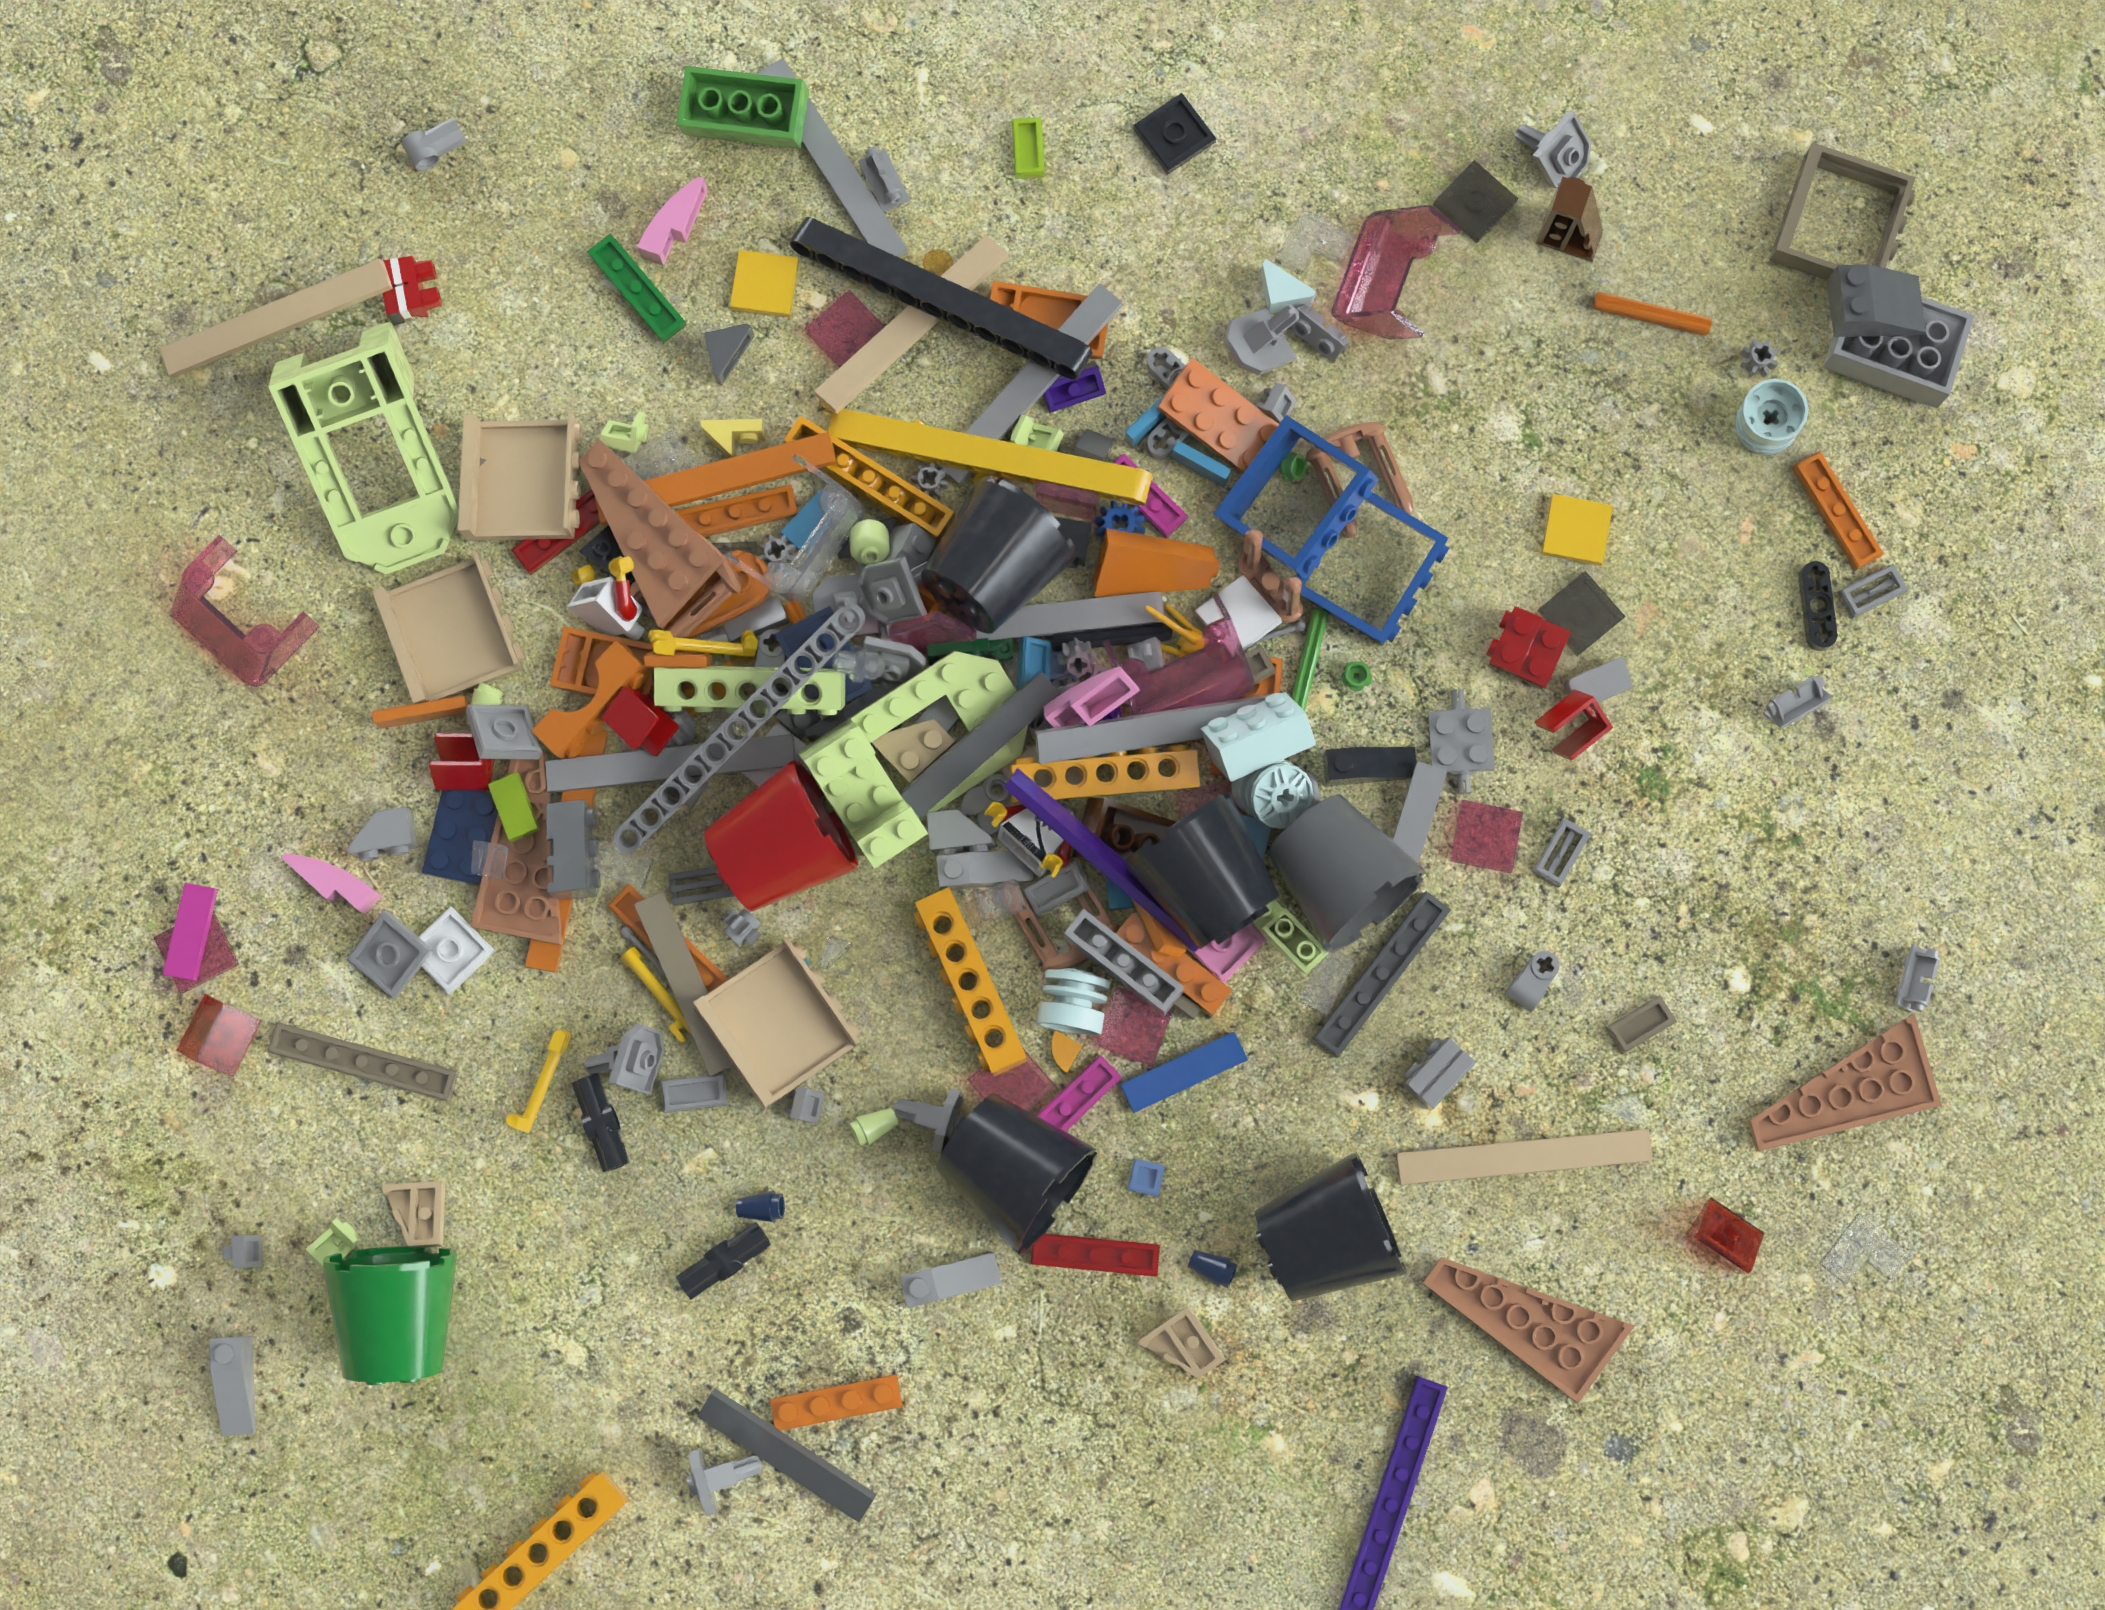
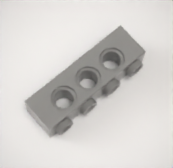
[1064,909,1184,1017]

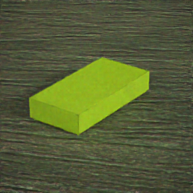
[1012,117,1045,179]
[488,772,540,842]

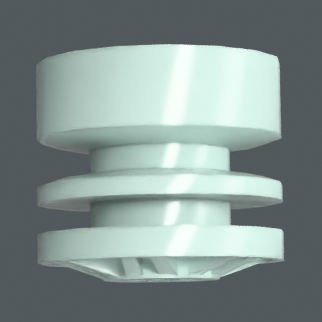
[1735,378,1809,455]
[1231,759,1313,829]
[1036,968,1110,1036]

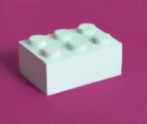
[1200,692,1316,782]

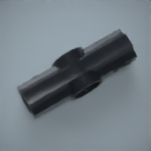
[572,1074,630,1173]
[676,1222,772,1300]

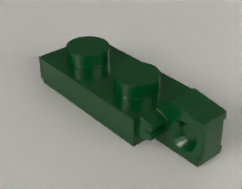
[927,638,1013,665]

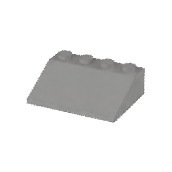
[1822,296,1975,409]

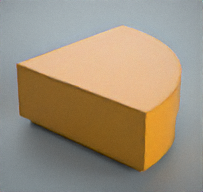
[1051,1030,1083,1074]

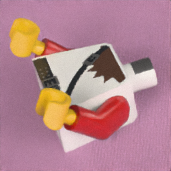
[567,556,645,641]
[983,802,1074,878]

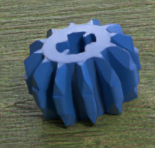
[1094,500,1145,545]

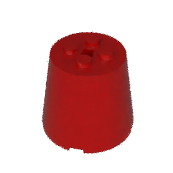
[704,759,859,912]

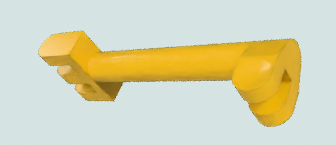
[648,630,758,657]
[619,946,692,1044]
[506,1030,572,1133]

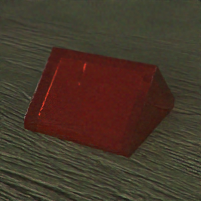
[176,994,262,1077]
[1684,1197,1764,1274]

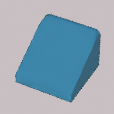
[1105,878,1136,911]

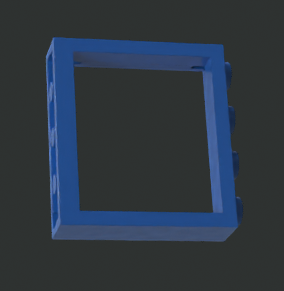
[1214,415,1379,579]
[1295,492,1450,646]

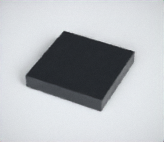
[1133,93,1217,175]

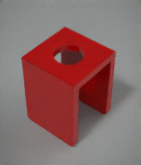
[601,686,679,757]
[1535,690,1613,760]
[429,733,495,790]

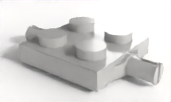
[1428,689,1495,794]

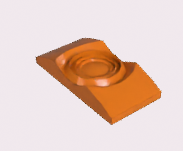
[990,281,1108,359]
[550,626,682,710]

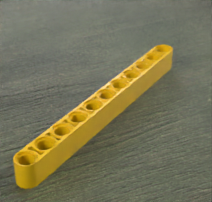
[827,409,1153,506]

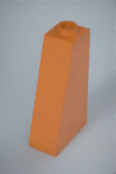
[1092,528,1219,597]

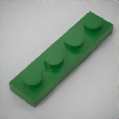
[587,233,687,344]

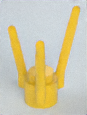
[1145,604,1208,661]

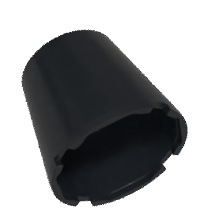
[921,476,1076,634]
[1123,792,1280,949]
[937,1093,1097,1254]
[1255,1152,1407,1302]

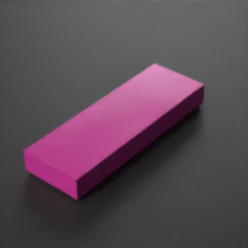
[1114,453,1188,539]
[163,883,218,981]
[1037,1055,1122,1132]

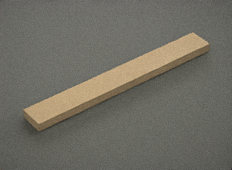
[814,235,1008,415]
[160,258,393,378]
[1396,1129,1653,1185]

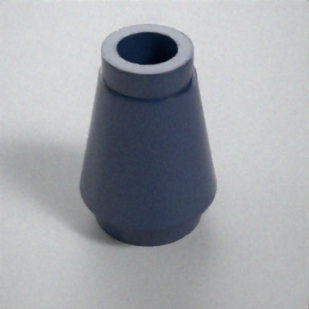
[736,1191,785,1223]
[1188,1250,1238,1288]

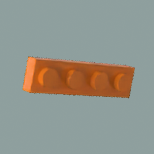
[770,1374,903,1431]

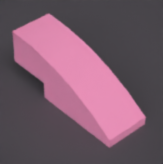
[637,176,708,266]
[1043,666,1140,728]
[281,853,382,914]

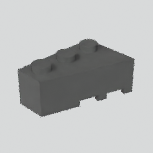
[546,800,601,901]

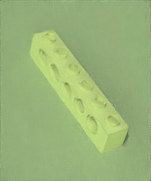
[654,666,845,715]

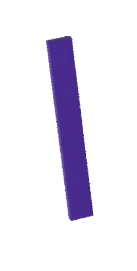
[1004,768,1199,952]
[1338,1375,1448,1610]

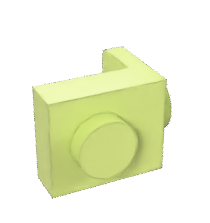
[600,412,649,453]
[1010,415,1064,452]
[304,1218,358,1272]

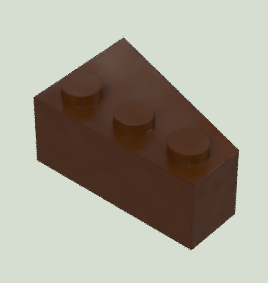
[1536,177,1603,262]

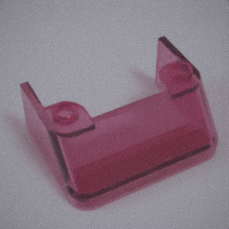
[1331,205,1461,340]
[172,535,320,687]
[1103,593,1254,715]

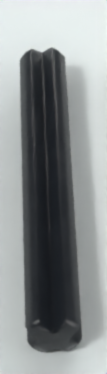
[1051,623,1173,652]

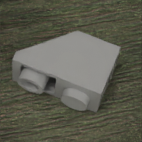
[348,807,418,861]
[927,809,996,856]

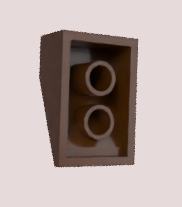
[1072,797,1177,863]

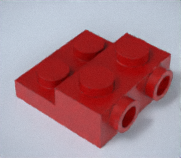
[1486,606,1571,689]

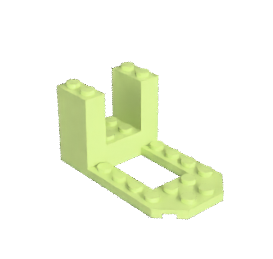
[268,321,459,574]
[797,651,1028,869]

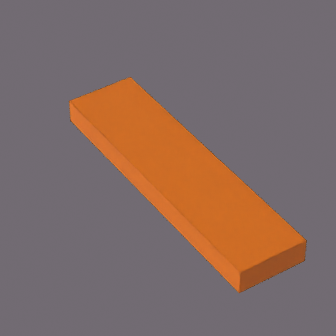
[1792,451,1884,571]
[675,484,798,537]

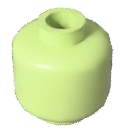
[849,519,890,565]

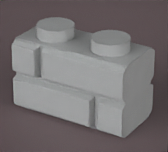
[1402,1037,1476,1111]

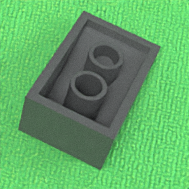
[1827,264,1926,337]

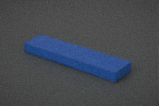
[1120,1031,1248,1113]

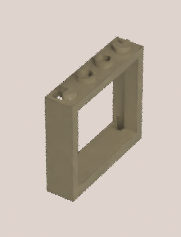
[1769,142,1916,280]

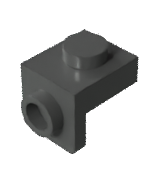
[773,689,822,741]

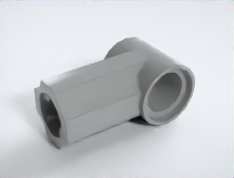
[401,117,467,171]

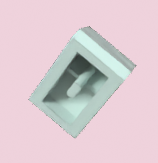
[1260,259,1316,314]

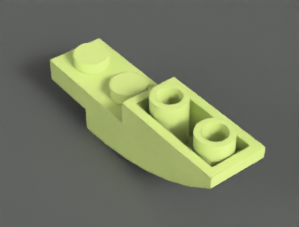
[1251,900,1329,975]

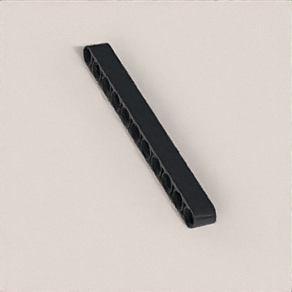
[789,217,1093,380]

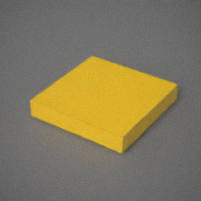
[730,250,799,318]
[1541,494,1613,566]

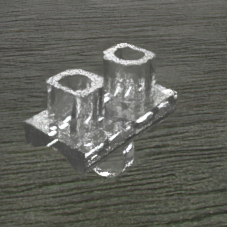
[832,645,885,683]

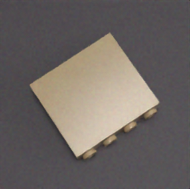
[458,412,583,540]
[372,551,525,704]
[692,938,860,1110]

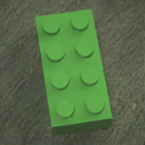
[676,66,809,149]

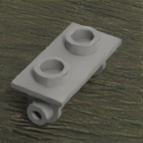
[858,146,910,212]
[1289,305,1350,363]
[1763,675,1833,729]
[1895,944,1941,1013]

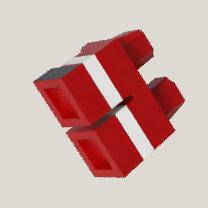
[382,256,442,325]

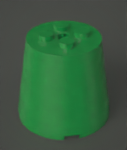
[323,1246,457,1385]

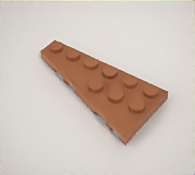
[578,439,725,629]
[470,751,562,946]
[1748,1014,1942,1152]
[1422,1257,1635,1403]

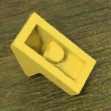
[701,419,765,458]

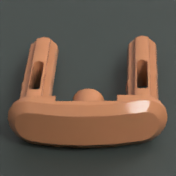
[1305,422,1413,538]
[1237,529,1303,623]
[630,532,741,638]
[1002,856,1119,972]

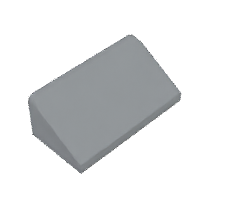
[723,595,789,643]
[1563,656,1633,703]

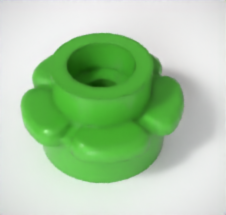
[1279,451,1306,482]
[1341,662,1372,691]

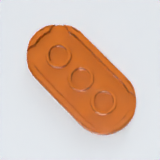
[661,550,771,639]

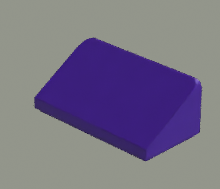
[1043,362,1106,413]

